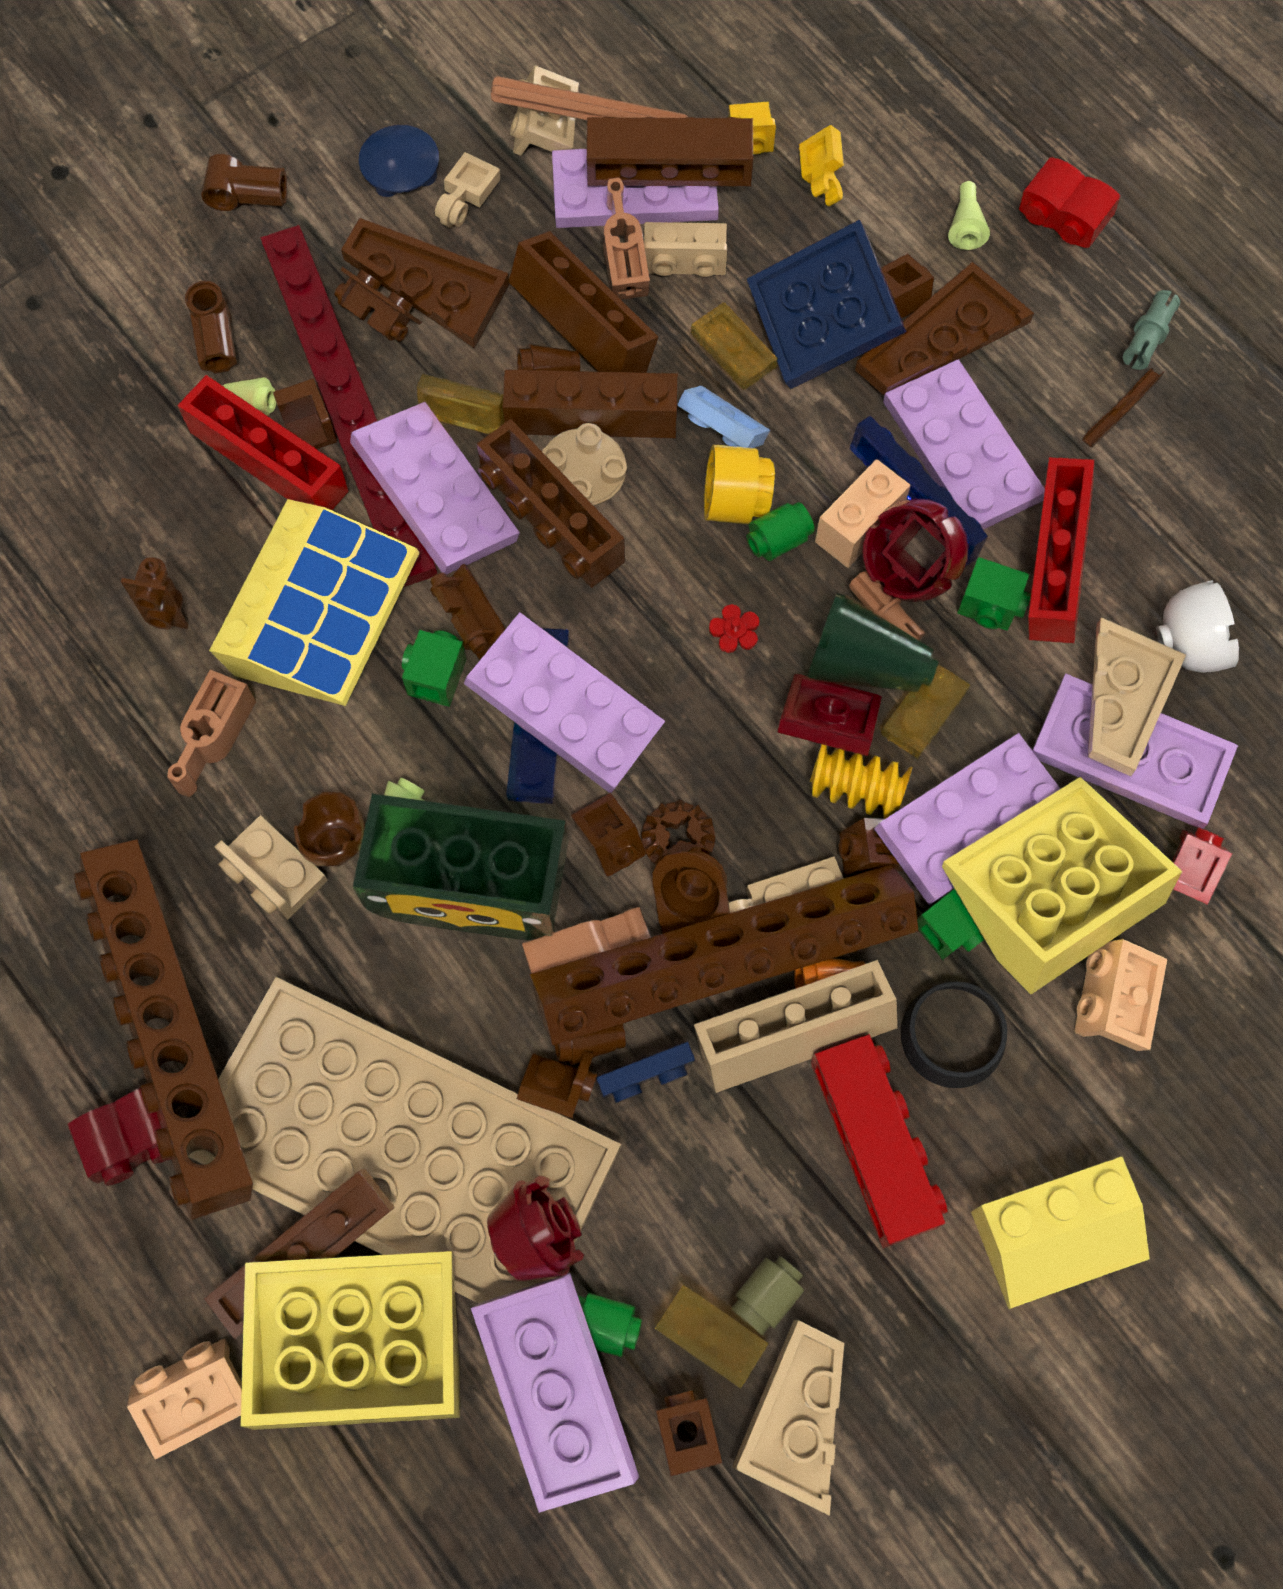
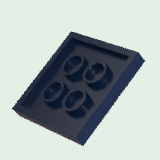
[747,220,907,389]

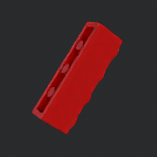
[177,375,349,510]
[1028,457,1094,644]
[811,1034,948,1249]

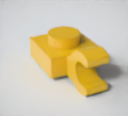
[799,125,844,207]

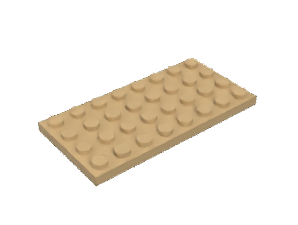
[188,977,621,1303]

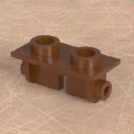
[334,267,422,342]
[121,557,188,630]
[430,564,506,660]

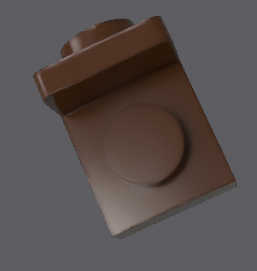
[571,793,646,876]
[839,818,904,876]
[516,1051,597,1118]

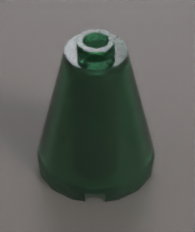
[807,593,939,692]

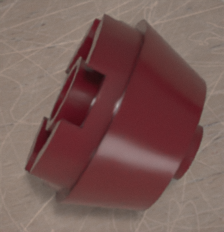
[487,1176,584,1281]

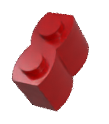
[1019,157,1121,248]

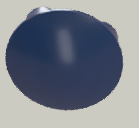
[359,125,439,197]

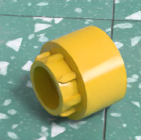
[704,444,775,524]

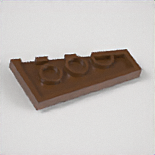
[341,218,510,348]
[855,262,1034,396]

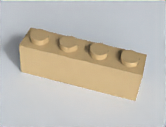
[694,960,897,1093]

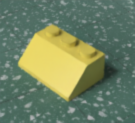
[971,1157,1150,1309]

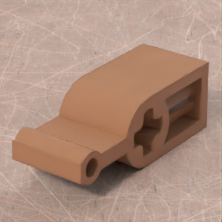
[603,178,650,300]
[168,670,256,797]
[522,907,651,974]

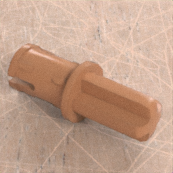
[849,571,925,652]

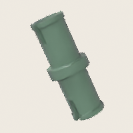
[1123,290,1180,370]

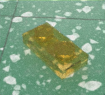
[691,302,778,390]
[417,374,504,434]
[881,661,971,759]
[655,1285,769,1389]

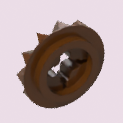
[641,799,716,865]

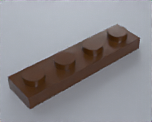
[204,1168,395,1339]

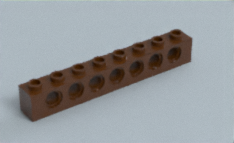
[73,839,253,1220]
[530,865,918,1045]

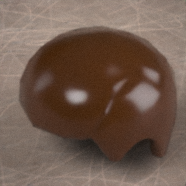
[294,792,366,867]

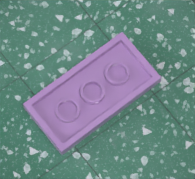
[552,149,718,228]
[883,359,1045,536]
[350,402,520,575]
[464,612,665,793]
[1032,674,1238,829]
[874,733,1060,906]
[471,1273,639,1512]

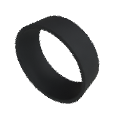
[901,982,1007,1088]

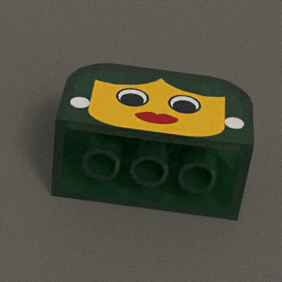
[352,793,568,940]

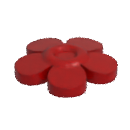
[709,604,760,653]

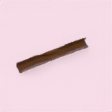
[1082,368,1164,448]

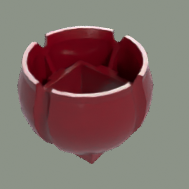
[863,499,969,602]

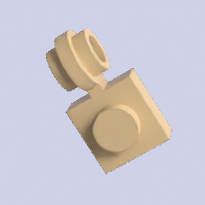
[435,152,500,228]

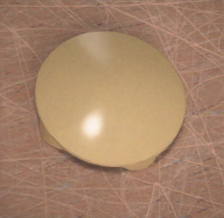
[542,423,627,506]

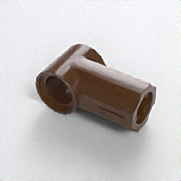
[201,154,287,211]
[185,281,237,374]

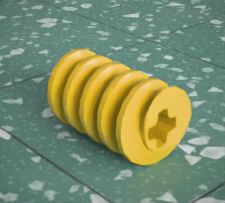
[810,744,913,819]

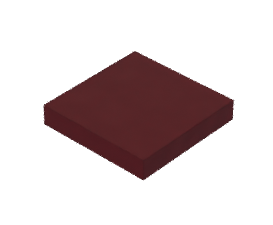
[777,674,882,756]

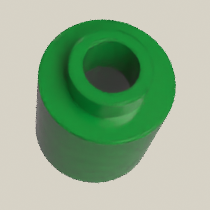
[746,502,815,561]
[577,1293,642,1358]

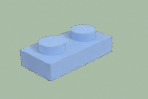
[677,386,770,448]

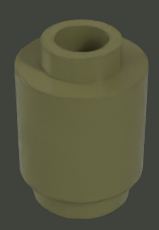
[731,1256,805,1336]

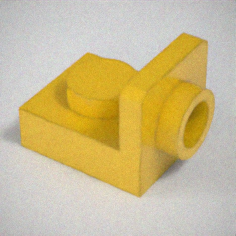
[728,102,776,154]

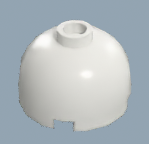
[1156,580,1239,673]

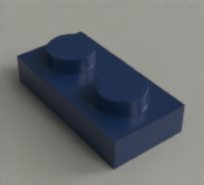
[596,1042,695,1103]

